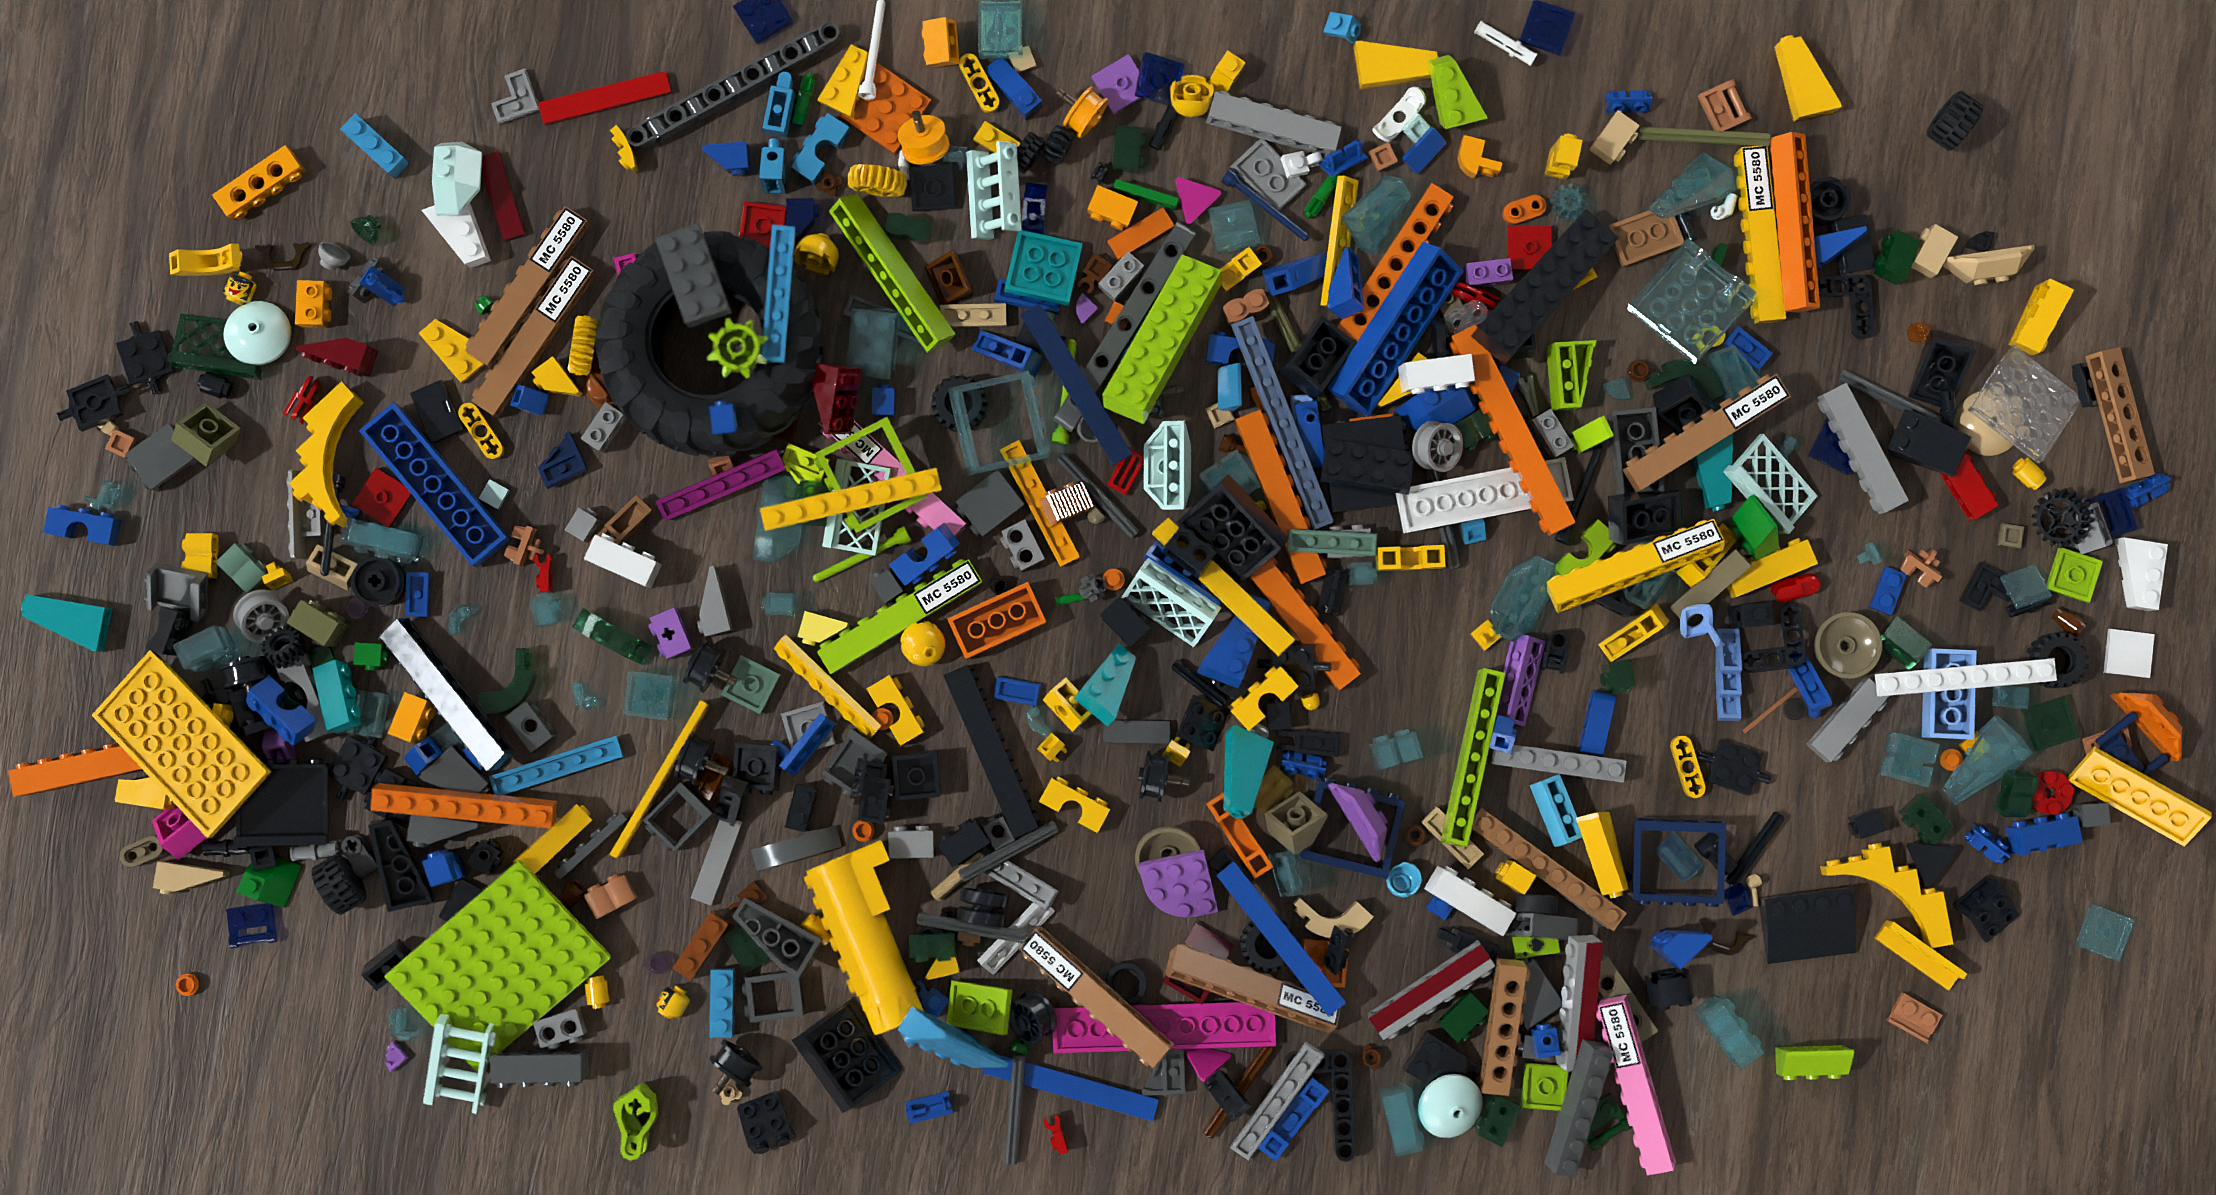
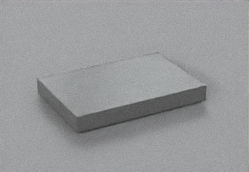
[1230,139,1307,211]

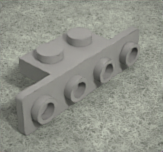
[286,470,325,559]

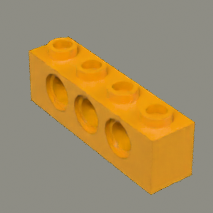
[212,145,306,220]

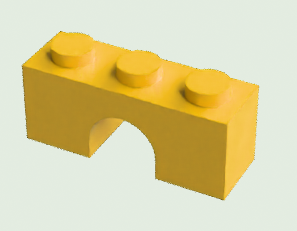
[1545,134,1583,180]
[1375,545,1445,571]
[1231,666,1299,731]
[867,675,925,746]
[1039,776,1110,833]

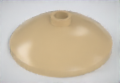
[1956,390,2021,456]

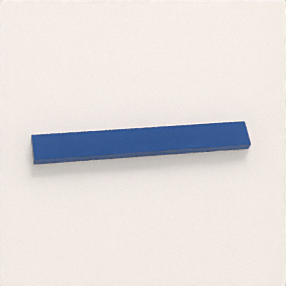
[1216,861,1346,1017]
[981,1053,1159,1121]

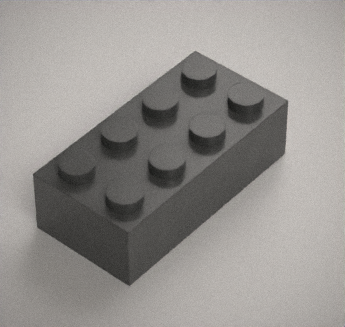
[655,223,732,328]
[1607,407,1664,495]
[490,1050,589,1087]

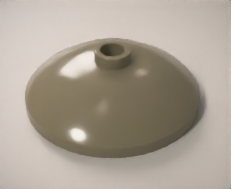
[1814,612,1882,679]
[1135,826,1201,875]

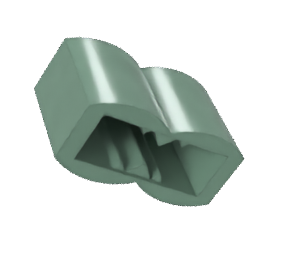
[216,543,268,593]

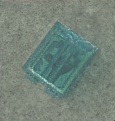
[978,0,1023,59]

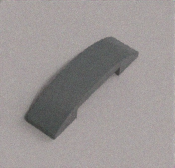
[751,825,843,871]

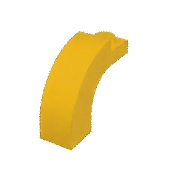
[169,244,242,276]

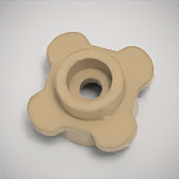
[720,1079,742,1105]

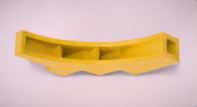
[289,381,364,528]
[115,703,234,810]
[1820,842,1953,948]

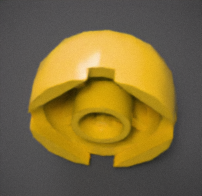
[1170,75,1214,118]
[793,233,839,275]
[900,621,946,666]

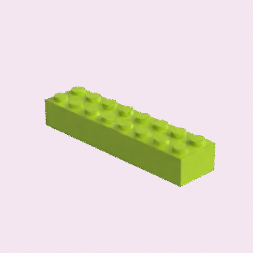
[1102,254,1222,424]

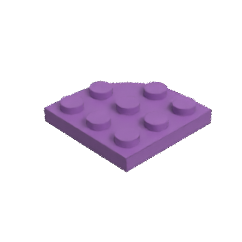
[1139,849,1218,917]

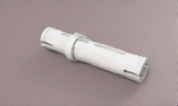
[1474,21,1537,66]

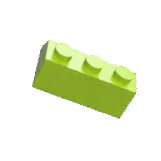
[1775,1045,1854,1080]

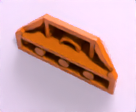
[2110,692,2182,761]

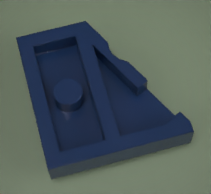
[538,431,588,489]

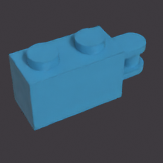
[762,72,795,138]

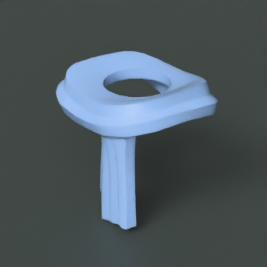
[1680,604,1720,647]

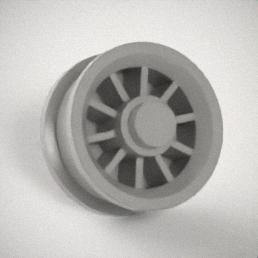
[1410,421,1463,472]
[233,590,289,643]

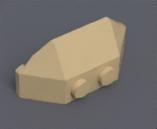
[1942,245,2035,286]

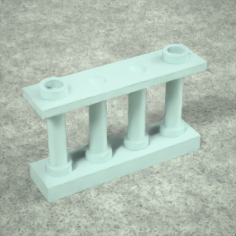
[966,141,1022,240]
[423,1014,496,1114]

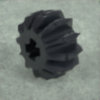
[1042,125,1074,164]

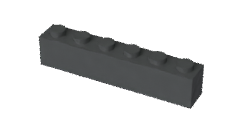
[1544,1039,1614,1177]

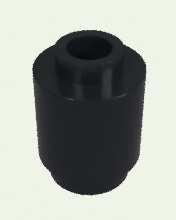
[197,371,233,399]

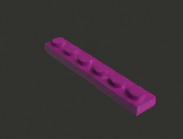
[655,448,786,521]

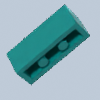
[312,659,361,734]

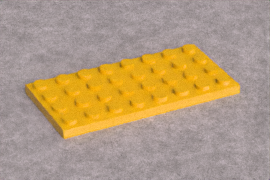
[92,650,271,838]

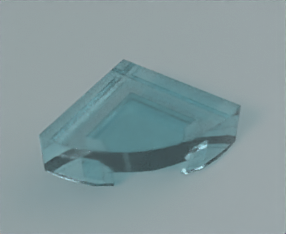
[1601,377,1630,400]

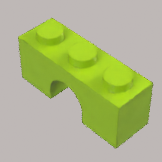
[1551,520,1616,576]

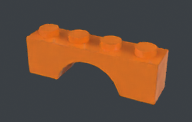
[1205,791,1273,879]

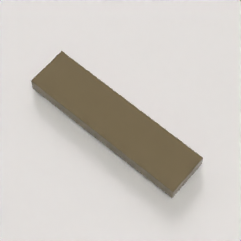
[1669,549,1752,621]

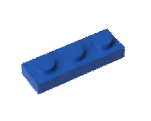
[994,278,1061,315]

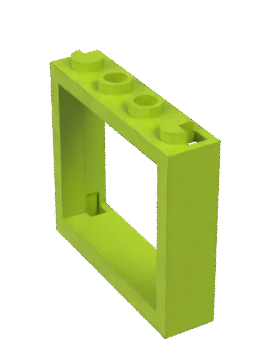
[813,417,928,533]

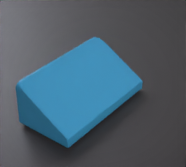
[1217,363,1242,412]

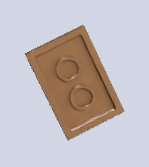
[1607,203,1685,267]

